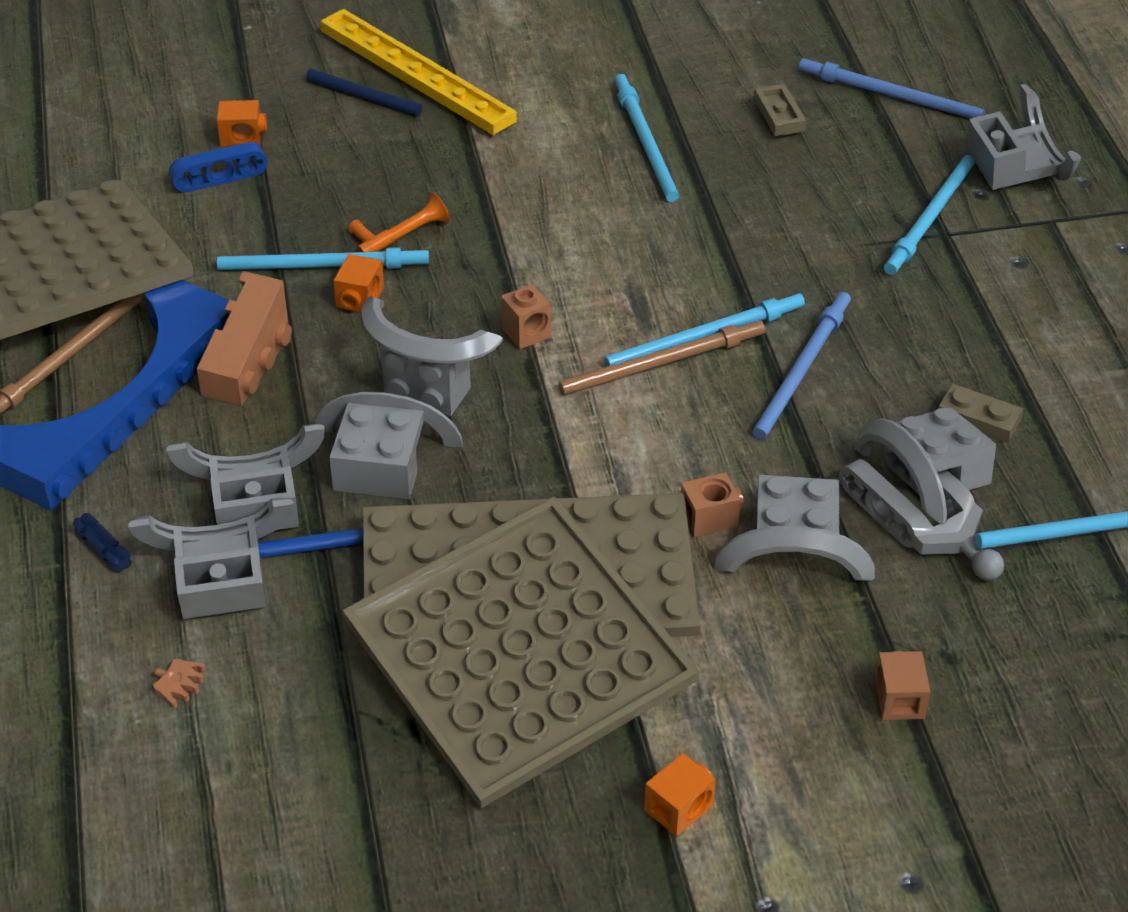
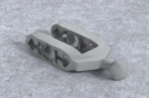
[839,446,1005,581]

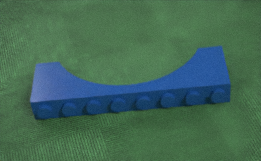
[0,280,230,510]

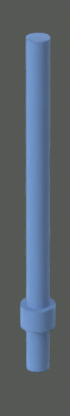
[799,58,985,119]
[752,292,851,440]

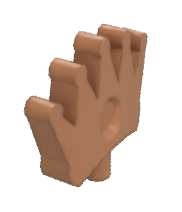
[153,658,205,709]

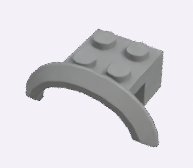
[967,84,1081,190]
[361,296,503,416]
[315,392,463,499]
[854,407,996,524]
[166,424,325,530]
[713,475,875,580]
[128,497,294,619]

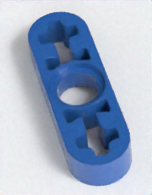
[169,142,268,192]

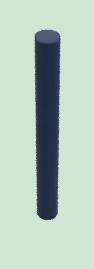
[306,69,422,117]

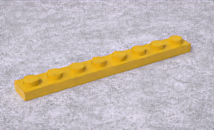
[320,9,517,136]

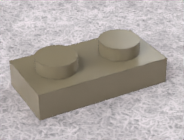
[754,84,807,136]
[938,383,1024,442]

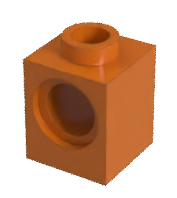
[217,100,267,147]
[333,254,384,313]
[644,753,716,837]

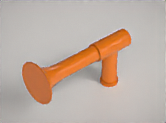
[348,192,450,252]

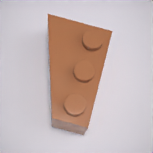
[197,271,292,407]

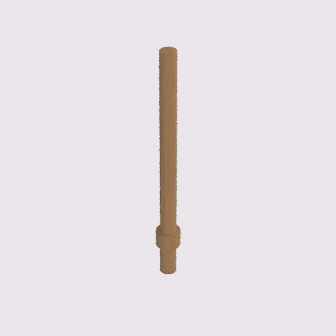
[0,294,141,414]
[559,320,765,395]

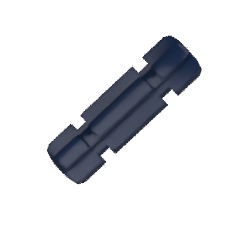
[73,513,132,573]

